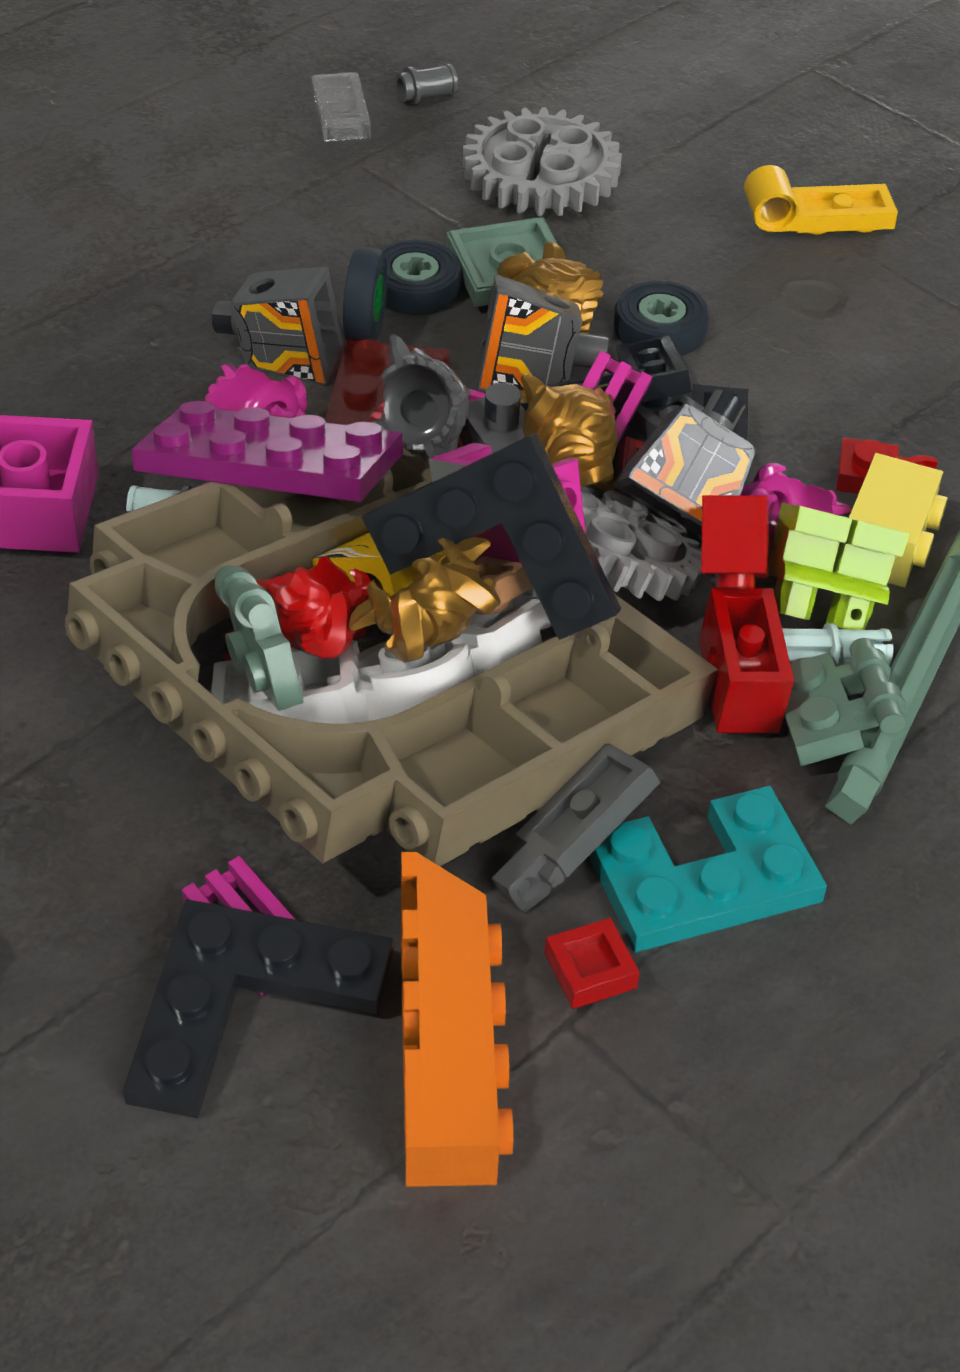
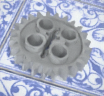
[463,107,622,216]
[581,484,702,601]

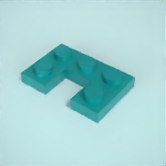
[588,786,827,953]

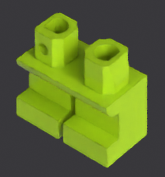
[768,503,910,630]

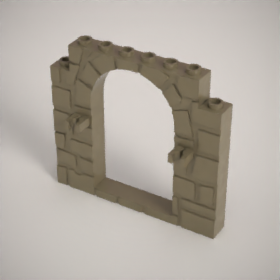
[65,420,718,866]

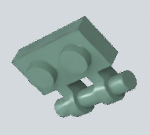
[215,565,304,711]
[784,638,906,766]

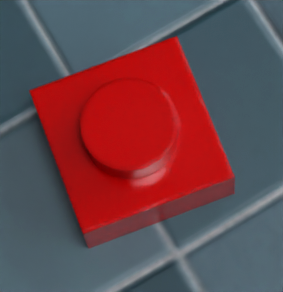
[544,918,640,1009]

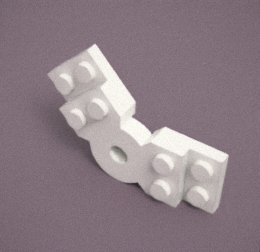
[211,594,552,724]

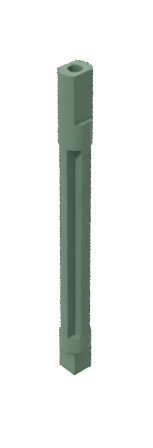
[825,529,960,825]

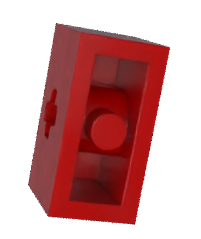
[701,495,769,588]
[699,588,794,733]

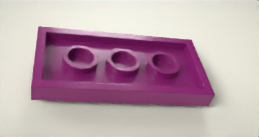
[132,401,403,502]

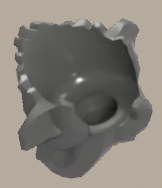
[376,334,471,464]

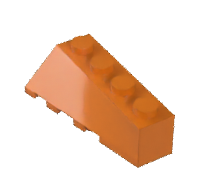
[401,852,513,1187]

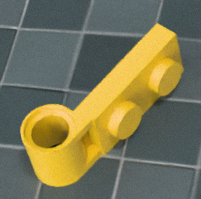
[744,165,898,235]

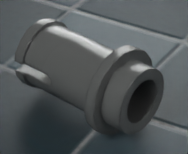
[395,64,458,105]

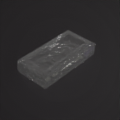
[312,72,371,141]

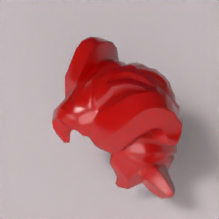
[256,556,371,660]

